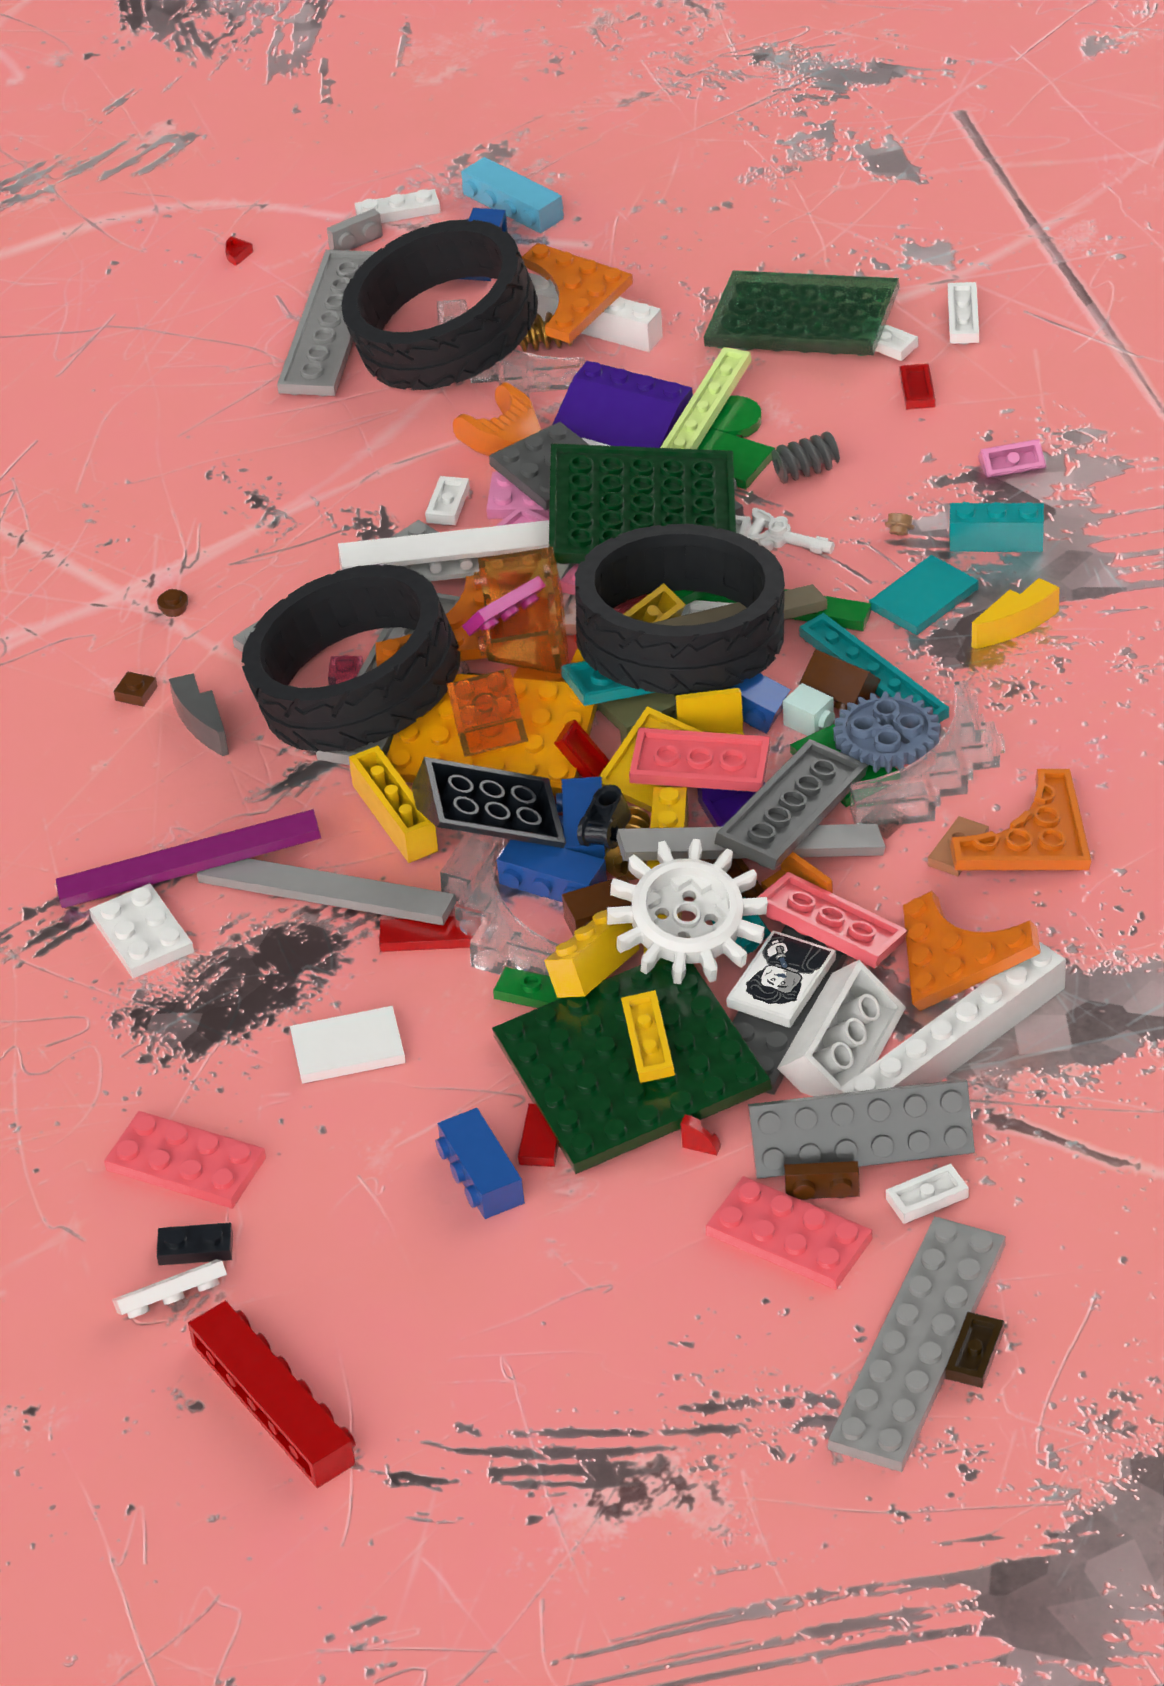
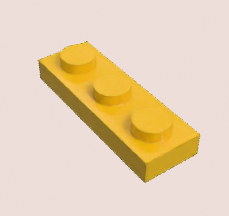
[621,990,675,1083]

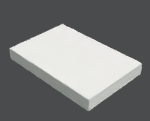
[290,1006,406,1084]

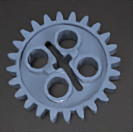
[833,691,941,773]

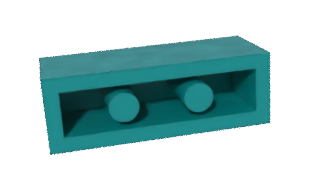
[950,502,1044,552]

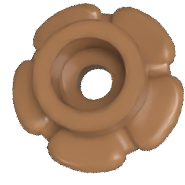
[885,513,915,535]

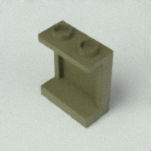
[596,692,677,744]

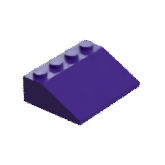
[552,361,693,448]

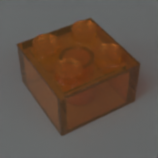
[446,668,528,757]

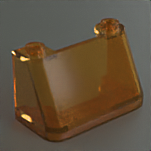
[474,547,569,674]

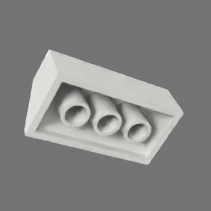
[777,960,906,1096]

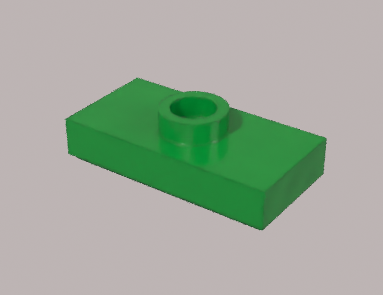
[493,967,561,1008]

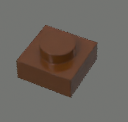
[114,671,158,707]

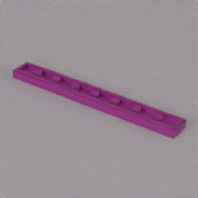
[56,809,321,908]

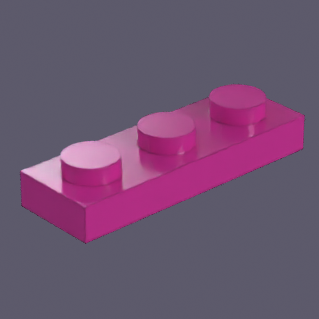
[462,576,546,636]

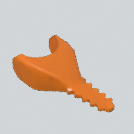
[453,382,541,456]

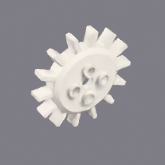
[607,839,768,984]

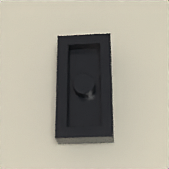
[157,1222,233,1266]

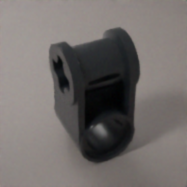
[577,785,632,849]

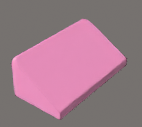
[978,439,1046,479]

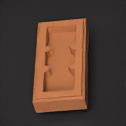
[928,816,989,876]

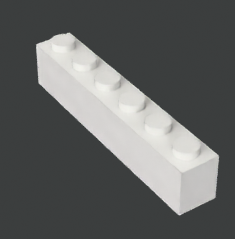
[528,272,663,352]

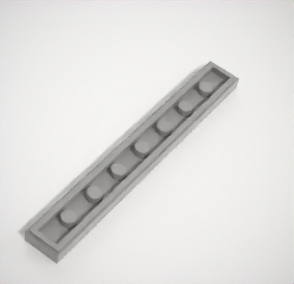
[616,824,886,861]
[197,858,456,926]

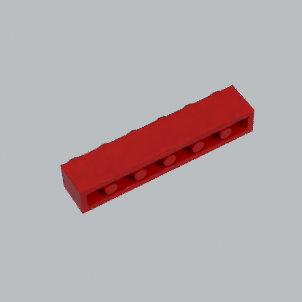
[188,1300,356,1488]

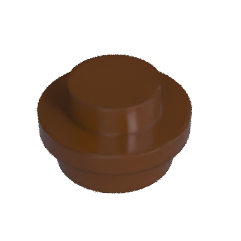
[157,589,188,617]

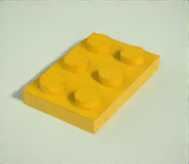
[599,706,702,813]

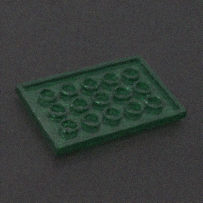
[704,270,900,356]

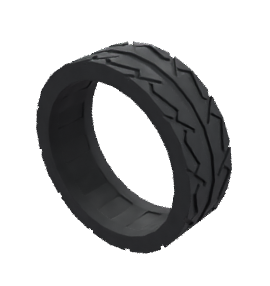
[341,219,538,390]
[575,524,785,694]
[242,564,460,752]

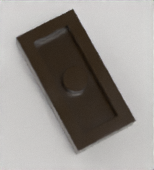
[945,1312,1005,1388]

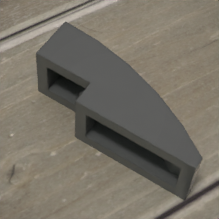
[169,673,229,756]

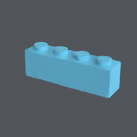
[461,157,564,233]

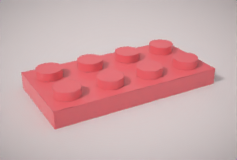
[629,728,770,792]
[757,872,908,968]
[104,1111,266,1209]
[706,1176,872,1290]

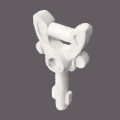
[747,508,835,554]

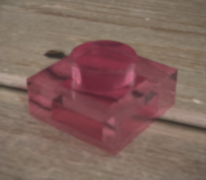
[328,655,363,685]

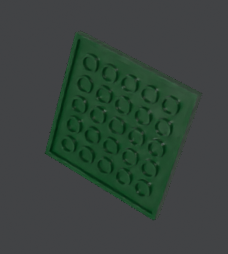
[548,443,736,564]
[492,958,772,1174]

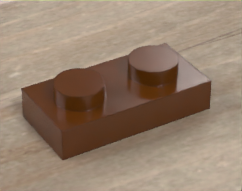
[784,1161,860,1200]

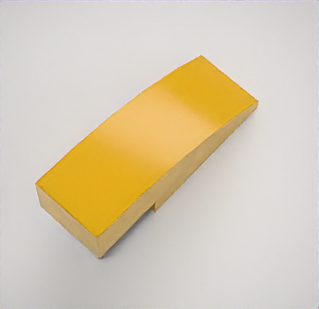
[972,578,1060,649]

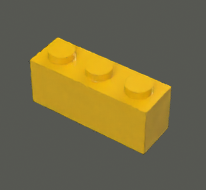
[544,910,640,998]

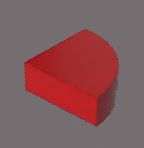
[225,236,253,266]
[681,1114,721,1156]

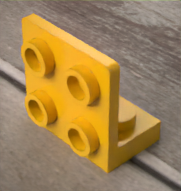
[675,688,744,735]

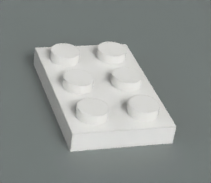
[89,883,194,979]

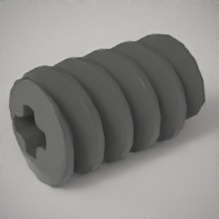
[772,431,840,484]

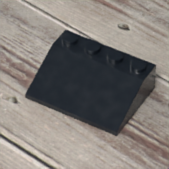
[412,757,566,848]

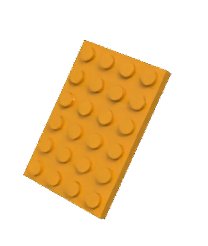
[387,674,598,795]

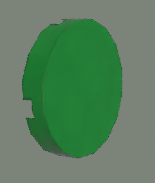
[710,395,762,438]

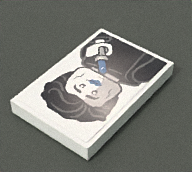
[726,930,836,1028]

